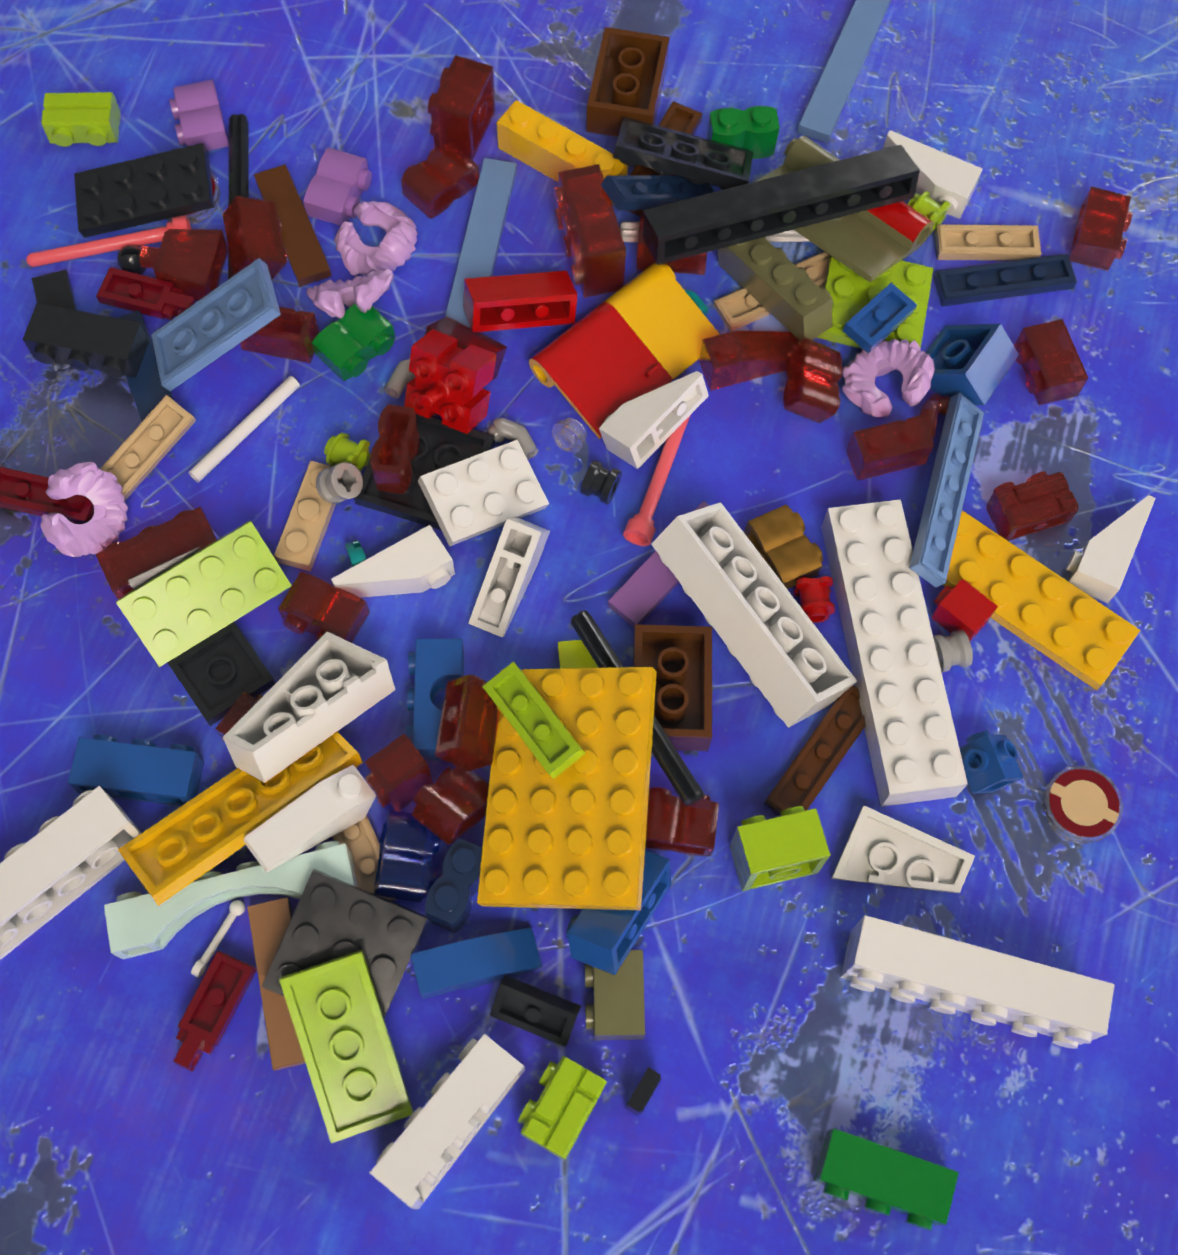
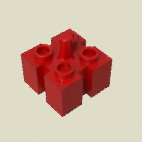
[404,329,497,434]

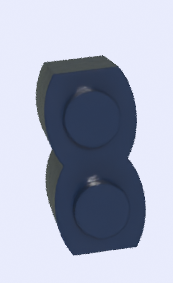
[425,838,482,933]

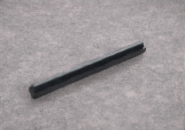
[228,113,248,280]
[571,610,704,806]

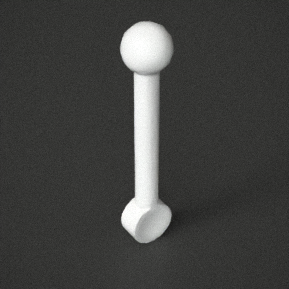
[191,900,245,978]

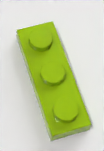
[482,661,585,779]

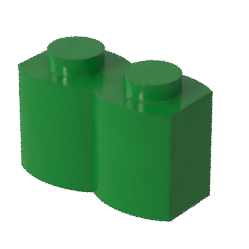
[707,106,780,159]
[312,303,396,381]

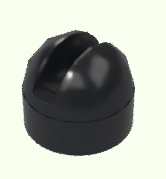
[117,245,148,274]

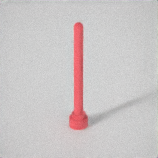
[26,215,194,267]
[623,416,690,546]

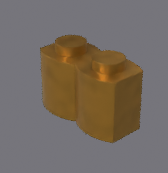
[744,504,823,590]

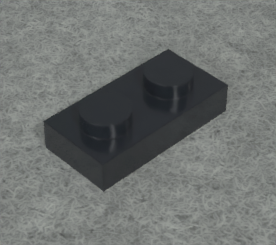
[489,975,581,1047]

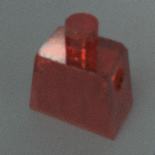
[140,229,228,301]

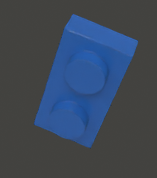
[843,283,917,354]

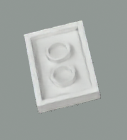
[418,440,549,547]

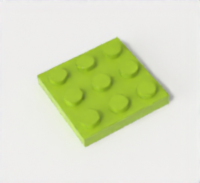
[816,255,934,349]

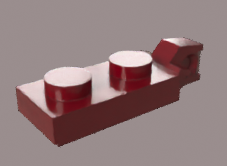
[96,267,195,320]
[173,951,257,1072]

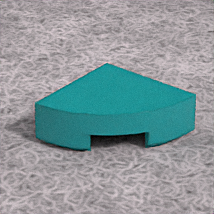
[345,540,366,567]

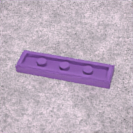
[608,501,710,627]

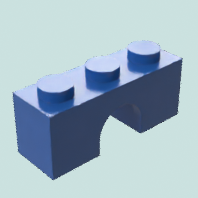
[406,639,464,761]

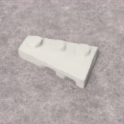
[831,806,975,893]

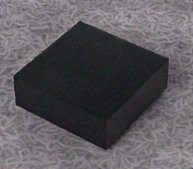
[625,1067,662,1116]

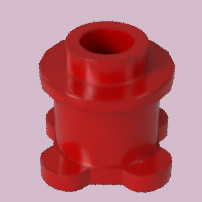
[794,576,835,623]

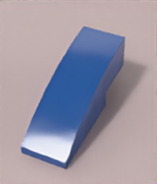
[410,928,542,1000]

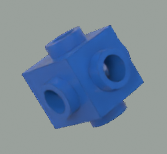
[959,731,1024,794]

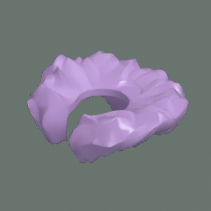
[334,201,418,276]
[306,269,394,318]
[842,339,935,417]
[40,462,128,557]

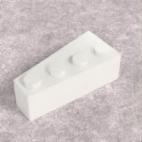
[223,632,395,783]
[370,1034,525,1210]

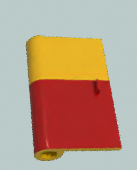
[529,262,723,439]

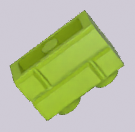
[41,92,121,147]
[518,1056,607,1161]

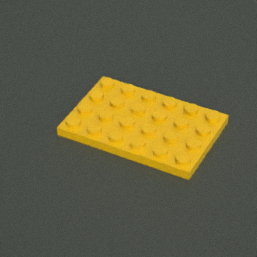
[477,667,657,910]

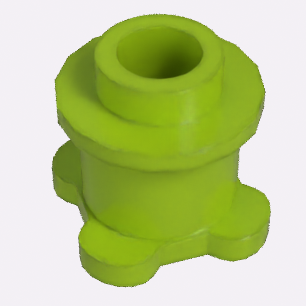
[908,191,951,236]
[324,432,371,471]

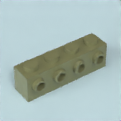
[717,237,833,345]

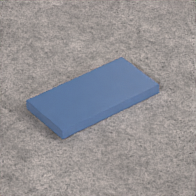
[151,258,281,391]

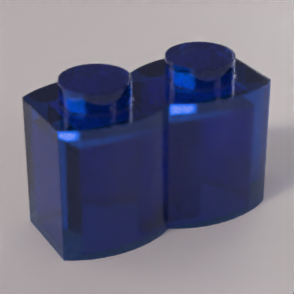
[373,810,442,902]

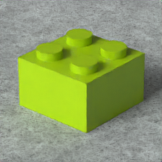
[729,806,830,891]

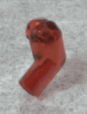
[917,393,950,439]

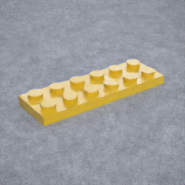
[943,510,1141,691]
[118,732,363,906]

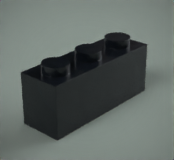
[23,303,149,378]

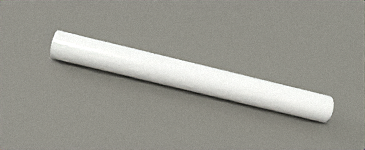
[188,376,300,483]

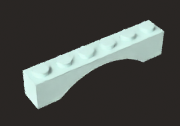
[104,841,358,960]

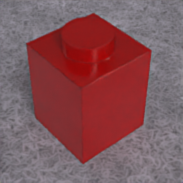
[931,578,998,642]

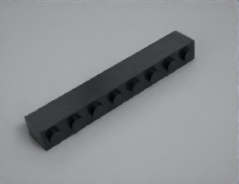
[642,145,920,265]

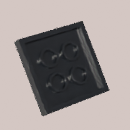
[354,406,495,530]
[261,869,428,1018]

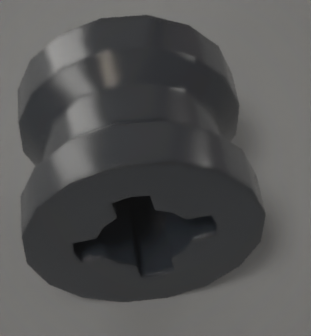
[580,460,622,505]

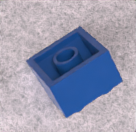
[926,323,1019,405]

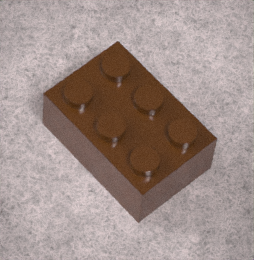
[586,27,670,137]
[632,624,712,751]

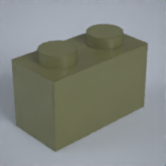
[585,950,645,1040]

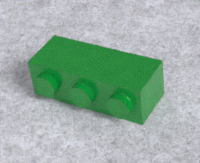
[814,1128,959,1231]

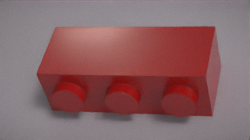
[463,270,578,333]

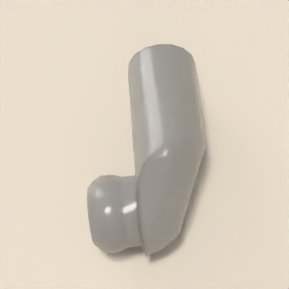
[384,359,415,398]
[488,418,538,460]

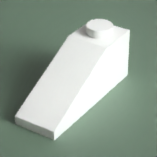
[883,131,983,219]
[599,371,709,469]
[1066,495,1156,604]
[468,517,550,637]
[331,525,455,599]
[243,765,376,873]

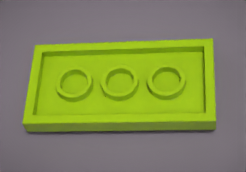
[116,520,292,667]
[279,950,413,1143]

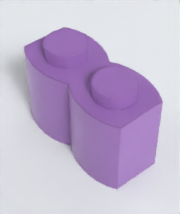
[169,79,229,150]
[303,148,372,226]

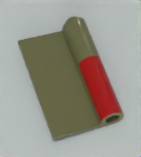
[755,136,934,282]

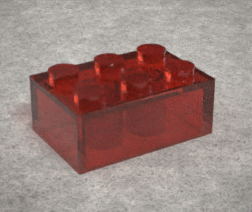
[554,164,626,298]

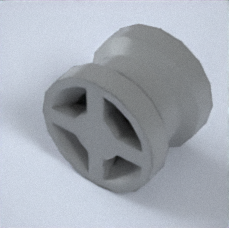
[316,462,363,504]
[933,629,973,673]

